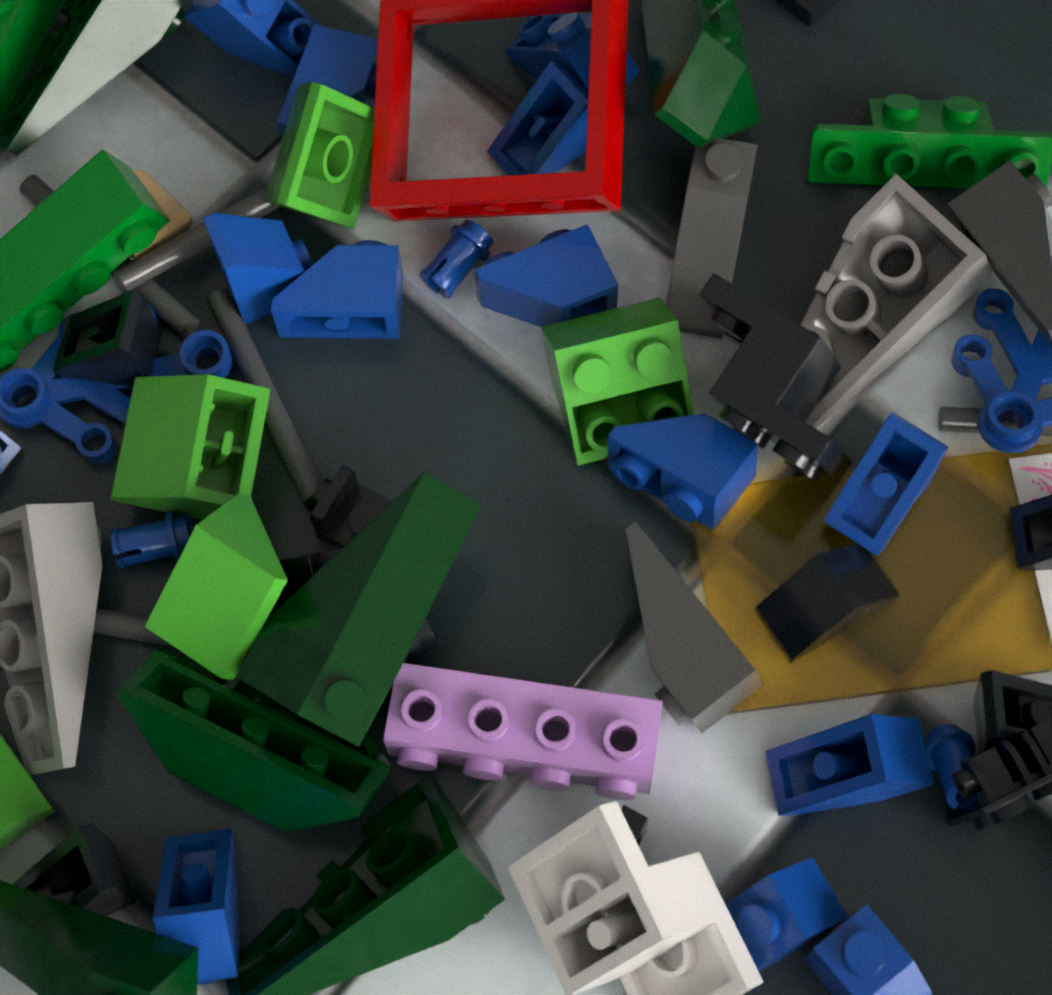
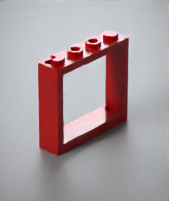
[370,0,629,222]

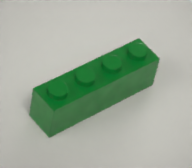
[0,149,170,373]

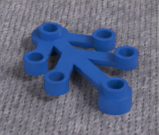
[951,288,1052,453]
[0,304,233,465]

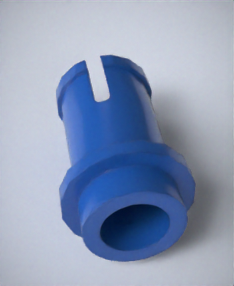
[419,219,494,299]
[110,511,194,569]
[924,724,979,811]

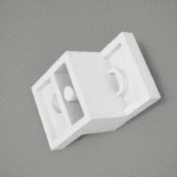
[508,801,764,995]

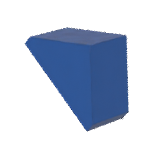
[486,60,588,175]

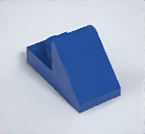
[823,412,949,557]

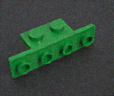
[807,94,1052,188]

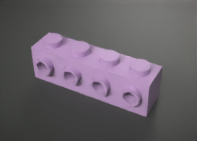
[383,663,663,800]

